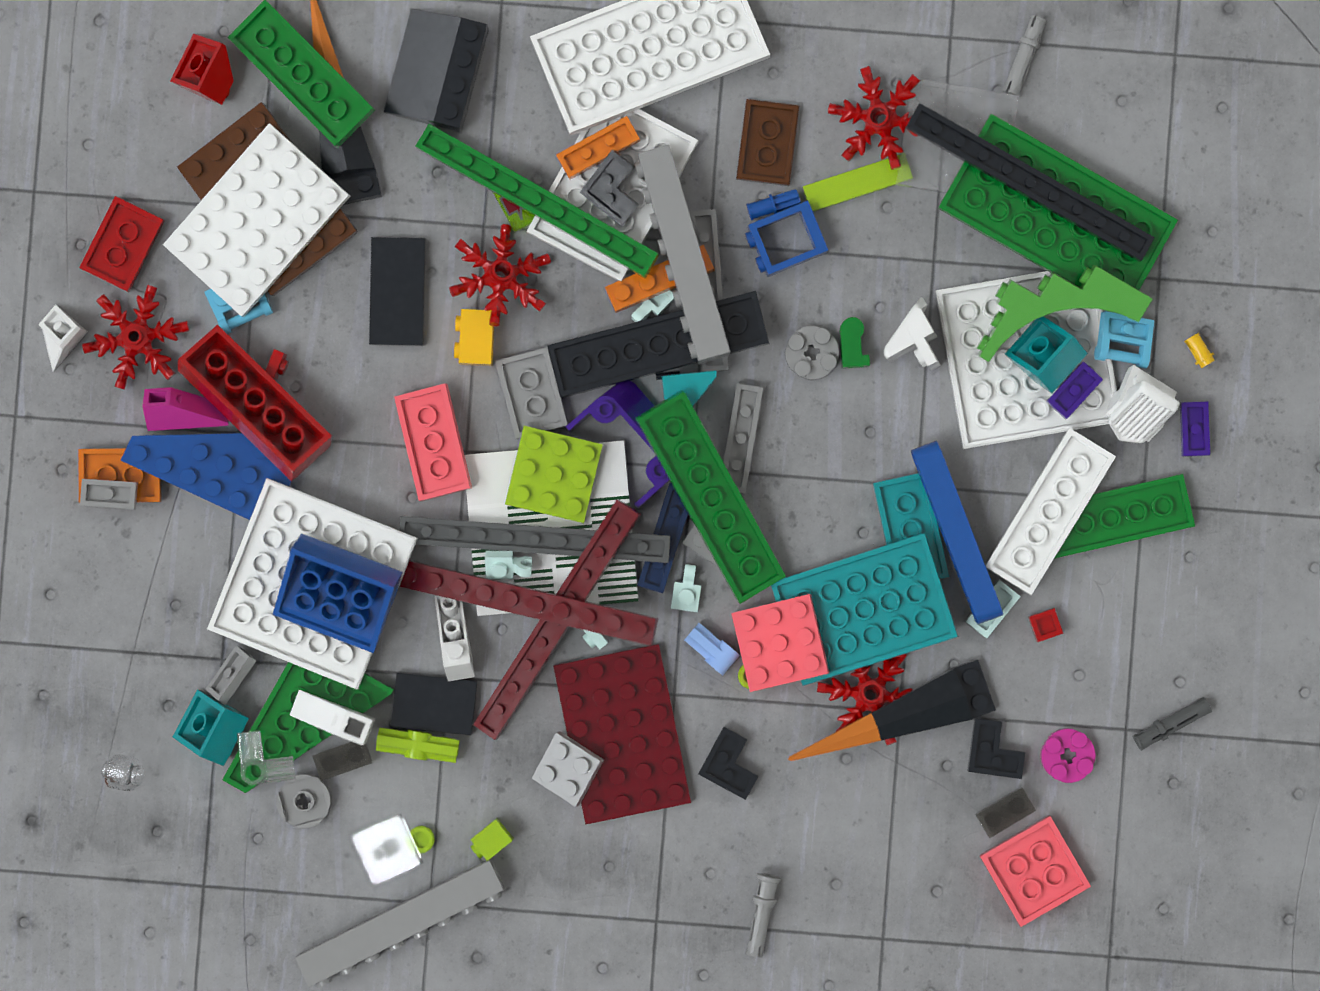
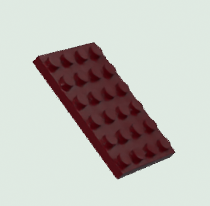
[553,644,691,825]

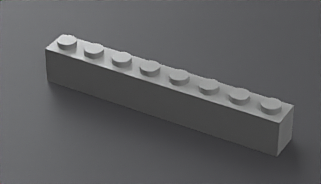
[634,145,730,364]
[295,858,505,988]

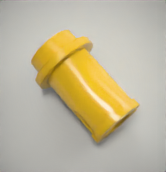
[1184,333,1215,369]

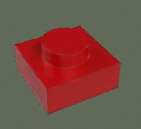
[265,349,289,380]
[1028,608,1063,642]

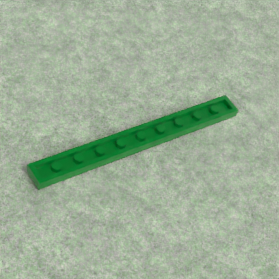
[415,124,659,279]

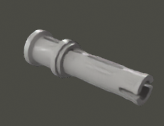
[746,873,781,958]

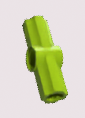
[376,727,460,763]

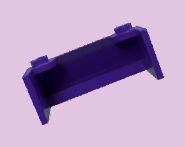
[566,381,670,509]

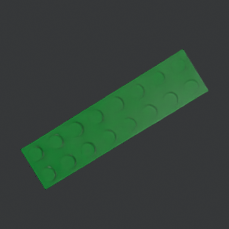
[635,390,786,604]

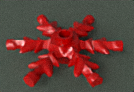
[828,66,920,170]
[449,224,551,327]
[82,285,190,390]
[817,654,913,746]

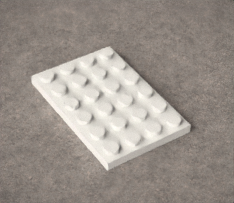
[527,109,698,281]
[163,123,350,317]

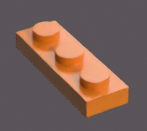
[556,116,640,180]

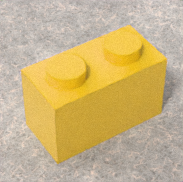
[454,309,494,366]

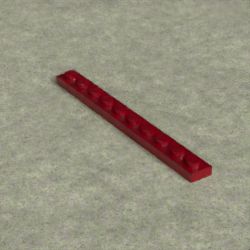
[473,499,641,740]
[399,560,659,646]

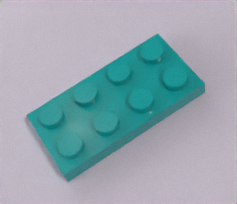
[873,473,949,579]

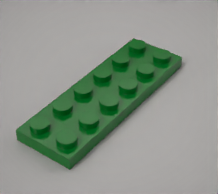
[227,0,375,148]
[1054,474,1195,559]

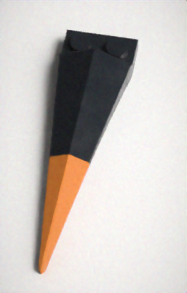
[310,0,382,205]
[787,659,996,761]

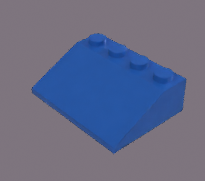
[272,533,403,653]

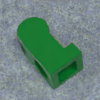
[839,317,870,369]

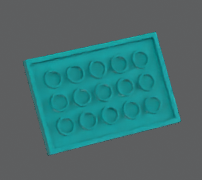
[771,533,958,686]

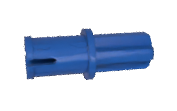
[746,189,801,221]

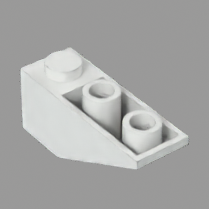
[434,596,475,681]
[290,690,376,745]

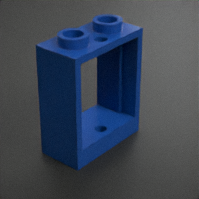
[745,201,828,277]

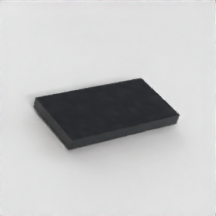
[369,237,426,346]

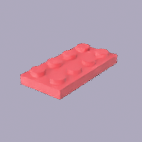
[394,383,472,501]

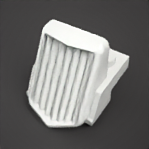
[884,297,941,371]
[1105,365,1180,443]

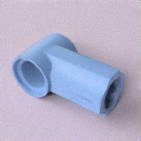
[684,623,740,676]

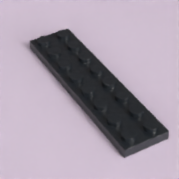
[547,291,770,398]

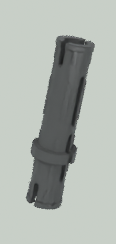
[1133,697,1212,751]

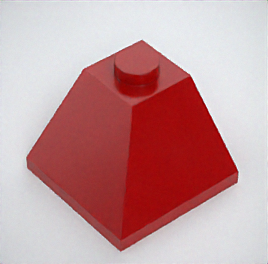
[170,33,234,105]

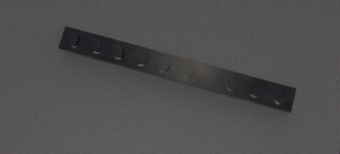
[905,103,1155,262]

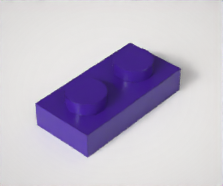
[1046,361,1103,420]
[1180,401,1210,457]

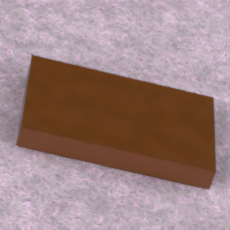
[736,99,799,186]

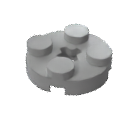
[785,326,839,380]
[276,774,331,829]

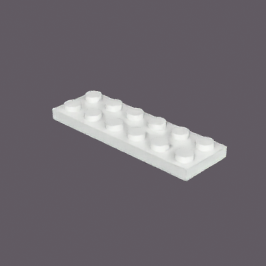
[985,428,1116,595]

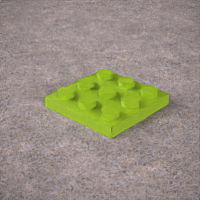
[505,426,603,523]

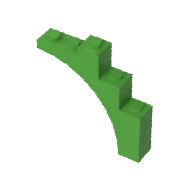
[977,265,1152,362]

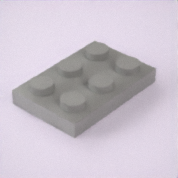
[495,347,568,439]

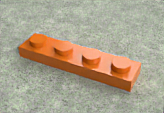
[605,244,715,313]

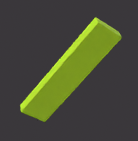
[802,153,913,212]

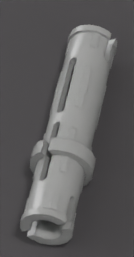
[1003,15,1047,97]

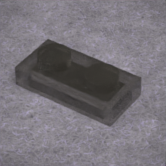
[312,742,373,781]
[975,787,1036,838]

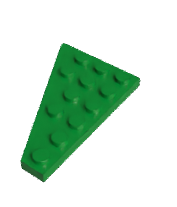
[222,662,394,793]

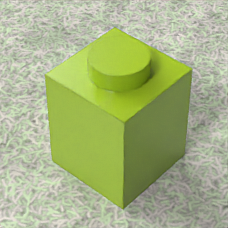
[470,818,514,861]

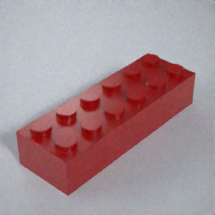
[178,325,332,482]

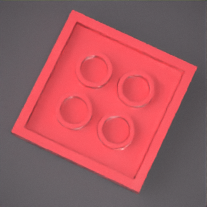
[731,594,829,692]
[979,815,1091,927]

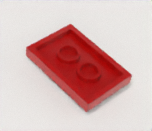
[79,196,165,292]

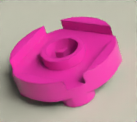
[1040,728,1096,783]

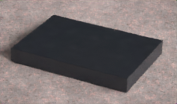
[391,672,478,735]

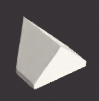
[38,305,88,372]

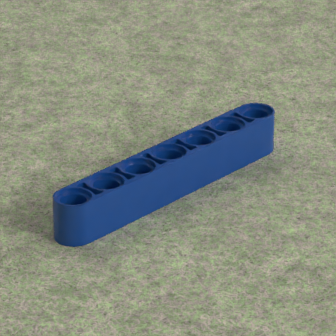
[911,441,1003,625]

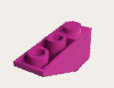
[142,387,229,431]

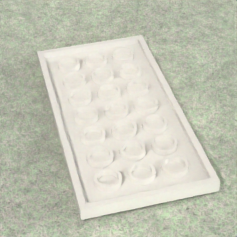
[530,0,770,136]

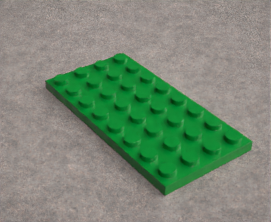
[937,114,1178,290]

